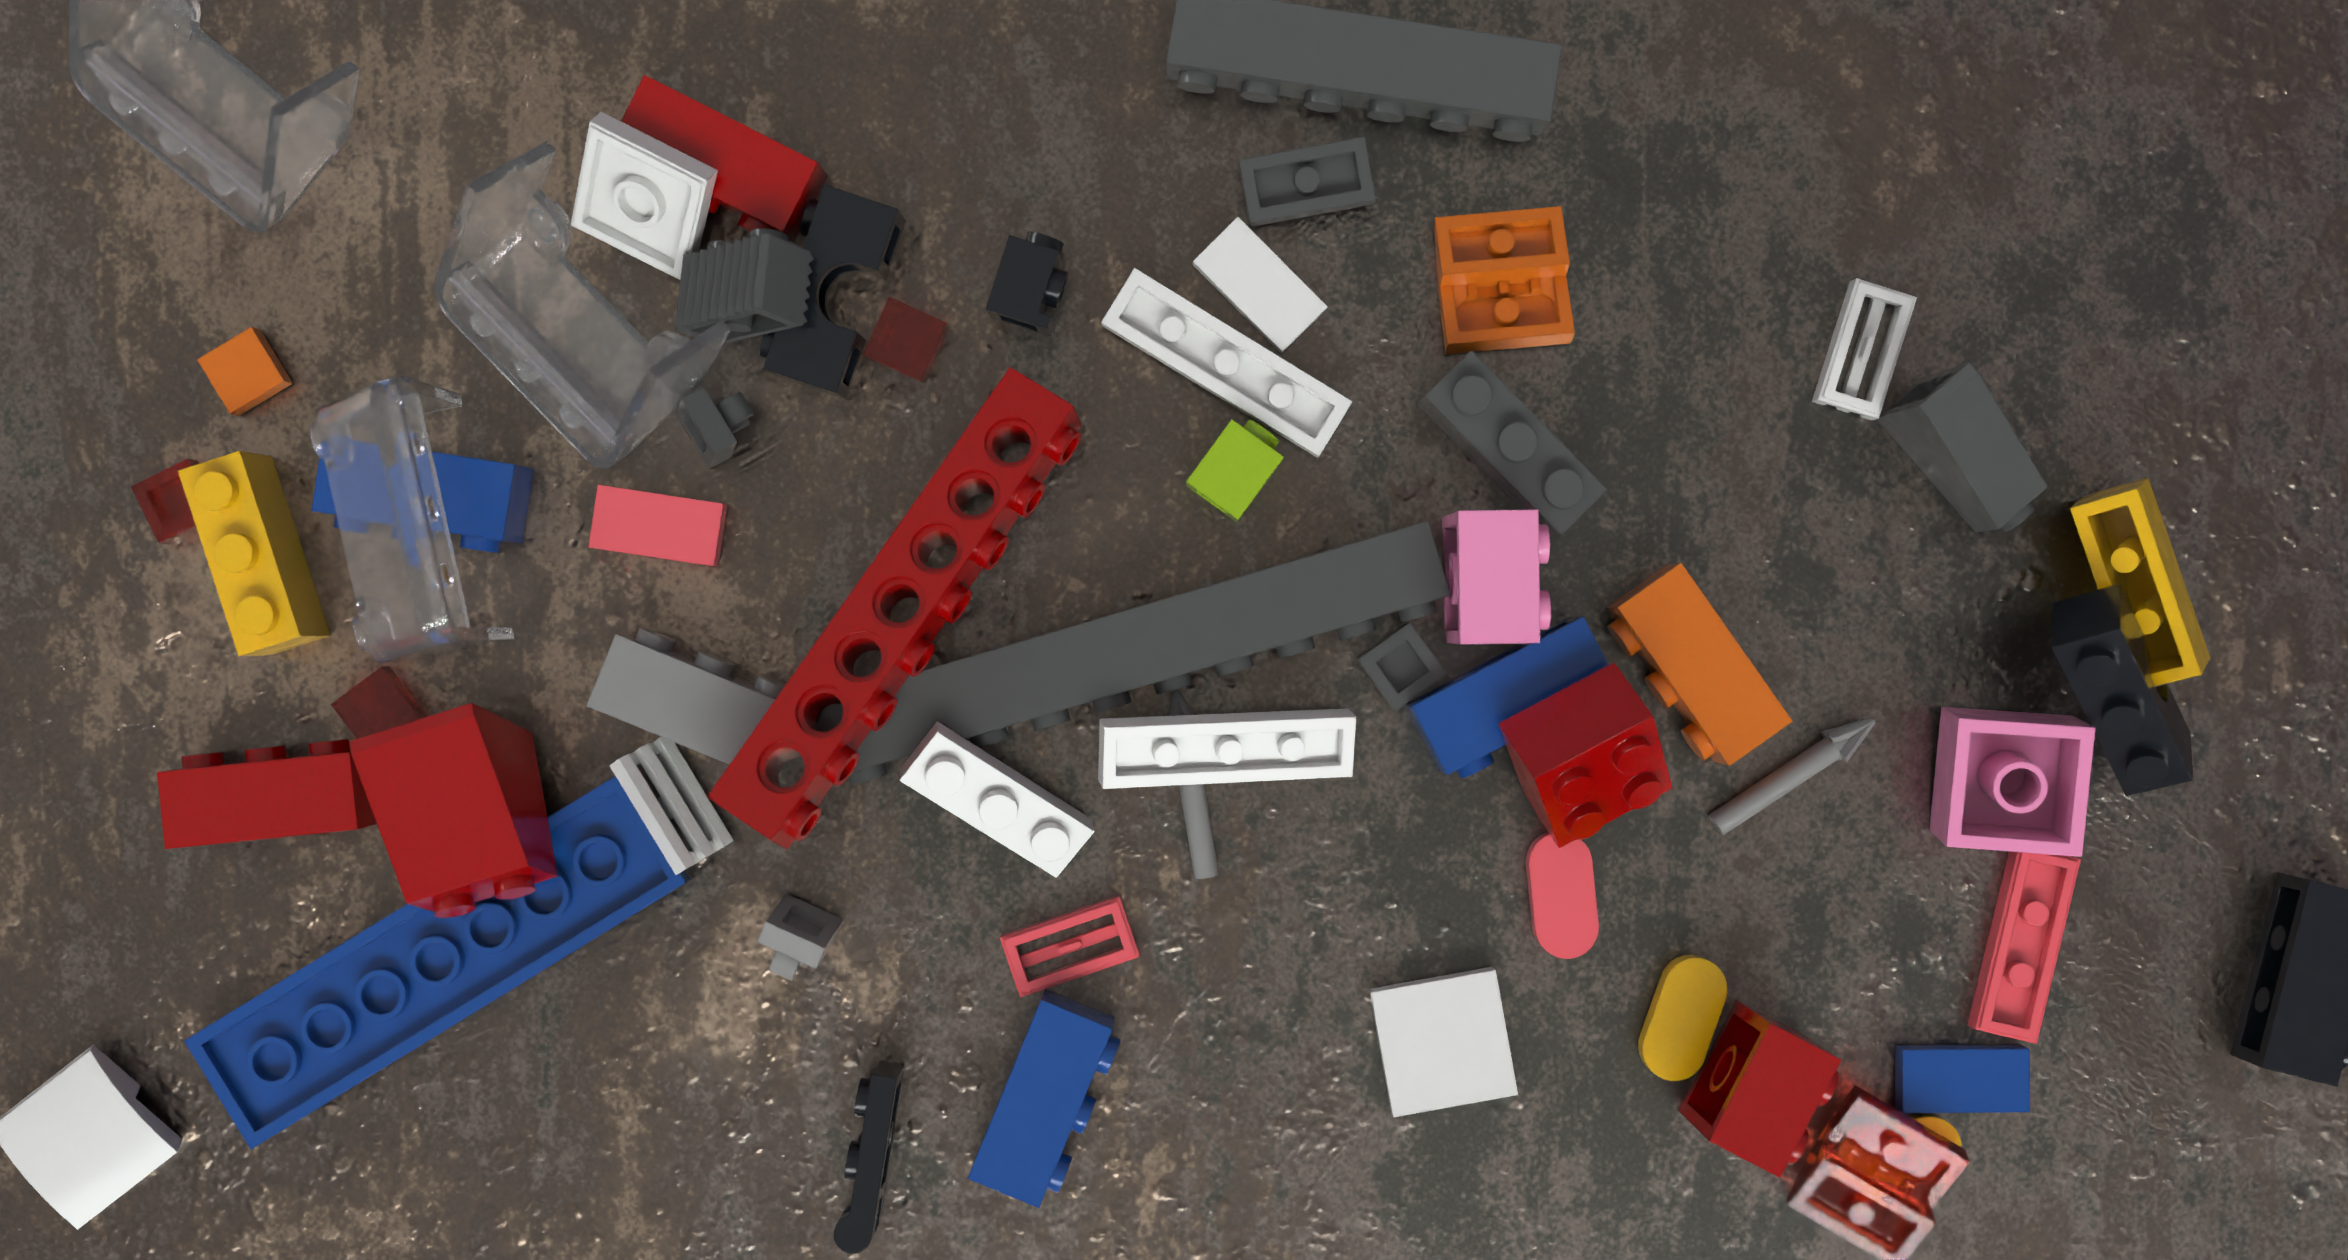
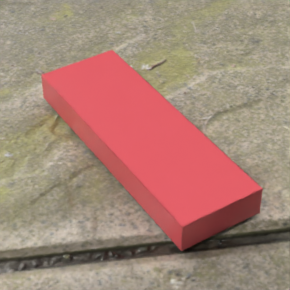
[1967,851,2081,1044]

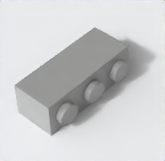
[586,627,785,764]

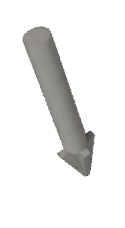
[1169,690,1219,879]
[1708,718,1876,836]

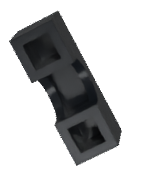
[760,184,906,400]
[2052,584,2193,796]

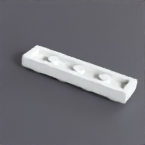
[1101,268,1353,458]
[1098,708,1356,789]

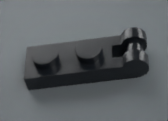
[834,1061,905,1254]

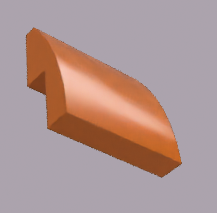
[1434,206,1575,355]

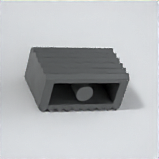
[675,229,814,345]

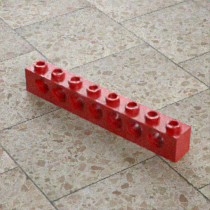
[707,367,1081,850]

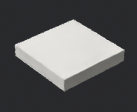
[571,112,718,280]
[1369,966,1518,1117]

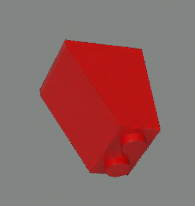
[349,703,558,918]

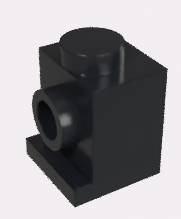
[986,231,1069,337]

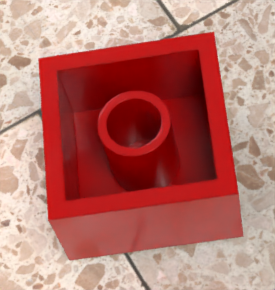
[1498,662,1673,848]
[1678,1000,1841,1178]

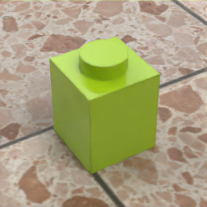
[1186,419,1284,523]

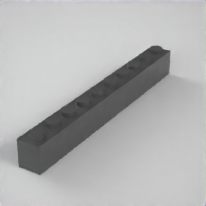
[816,521,1450,785]

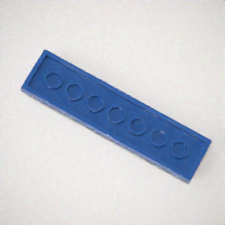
[184,776,691,1149]

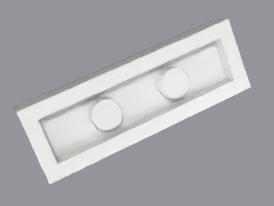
[899,721,1095,878]

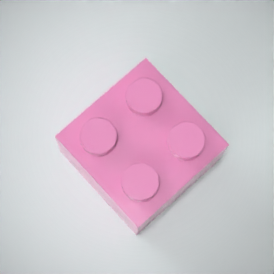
[1442,510,1551,644]
[1929,707,2096,857]

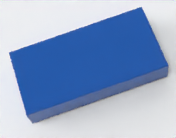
[1895,1044,2030,1113]

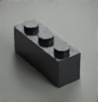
[2230,872,2348,1087]

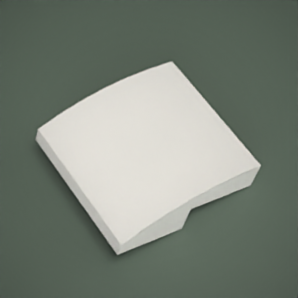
[0,1044,182,1230]

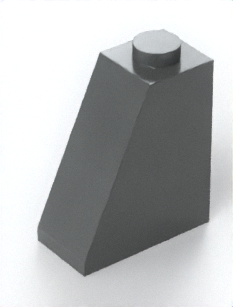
[1877,362,2048,532]

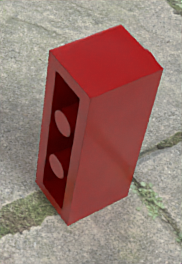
[621,75,828,243]
[157,739,377,849]

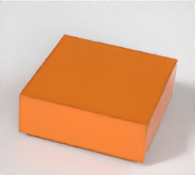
[197,327,293,416]

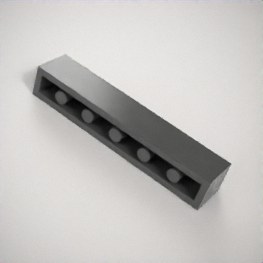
[1166,0,1563,142]

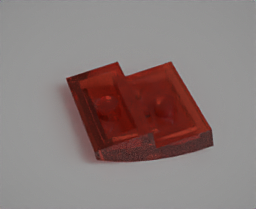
[1786,1085,1970,1260]

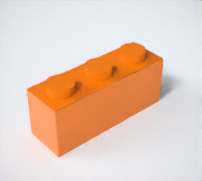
[1605,563,1793,766]

